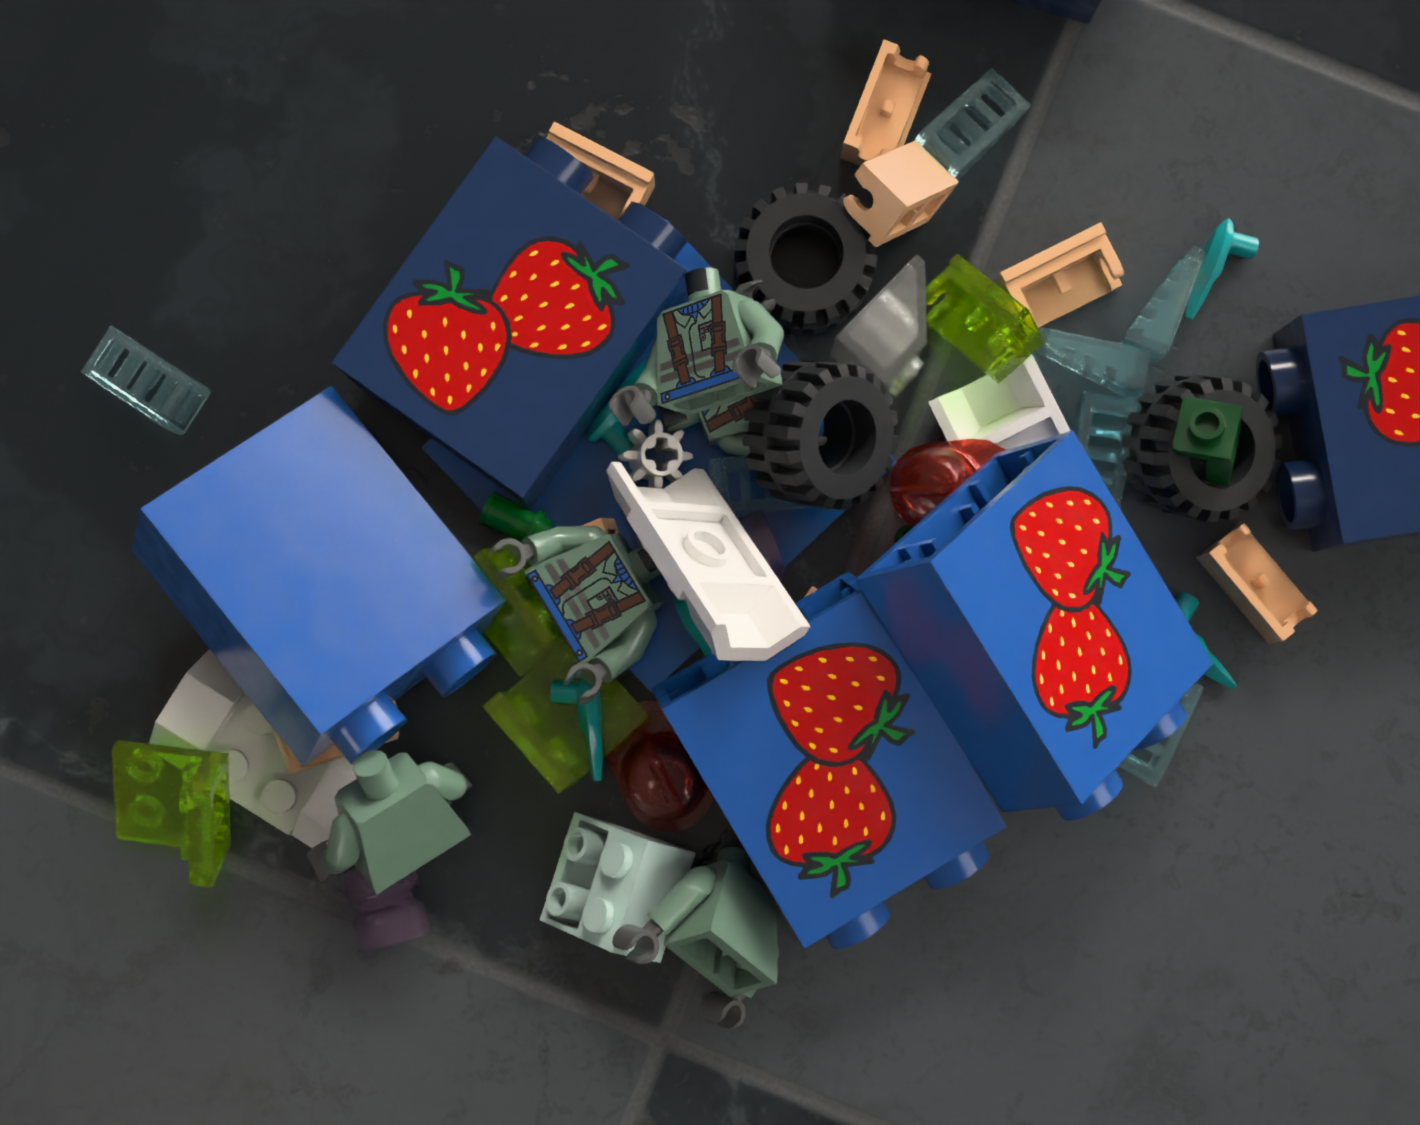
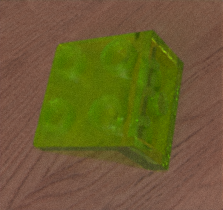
[473,548,566,677]
[482,641,648,794]
[112,740,231,887]

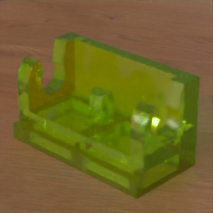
[920,254,1045,384]

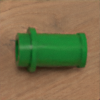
[478,491,555,543]

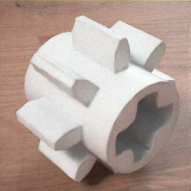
[618,420,693,488]

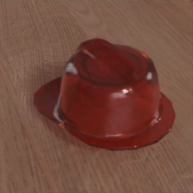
[890,439,1006,525]
[605,700,713,832]

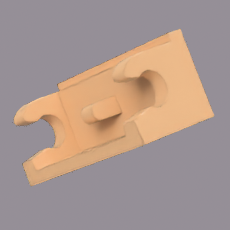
[840,39,932,166]
[546,122,655,221]
[843,140,959,247]
[994,222,1124,337]
[1196,521,1318,643]

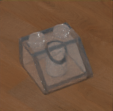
[830,254,927,397]

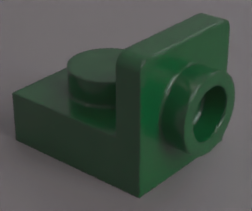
[1172,397,1242,486]

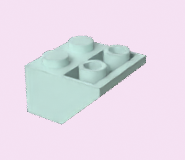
[540,812,696,963]

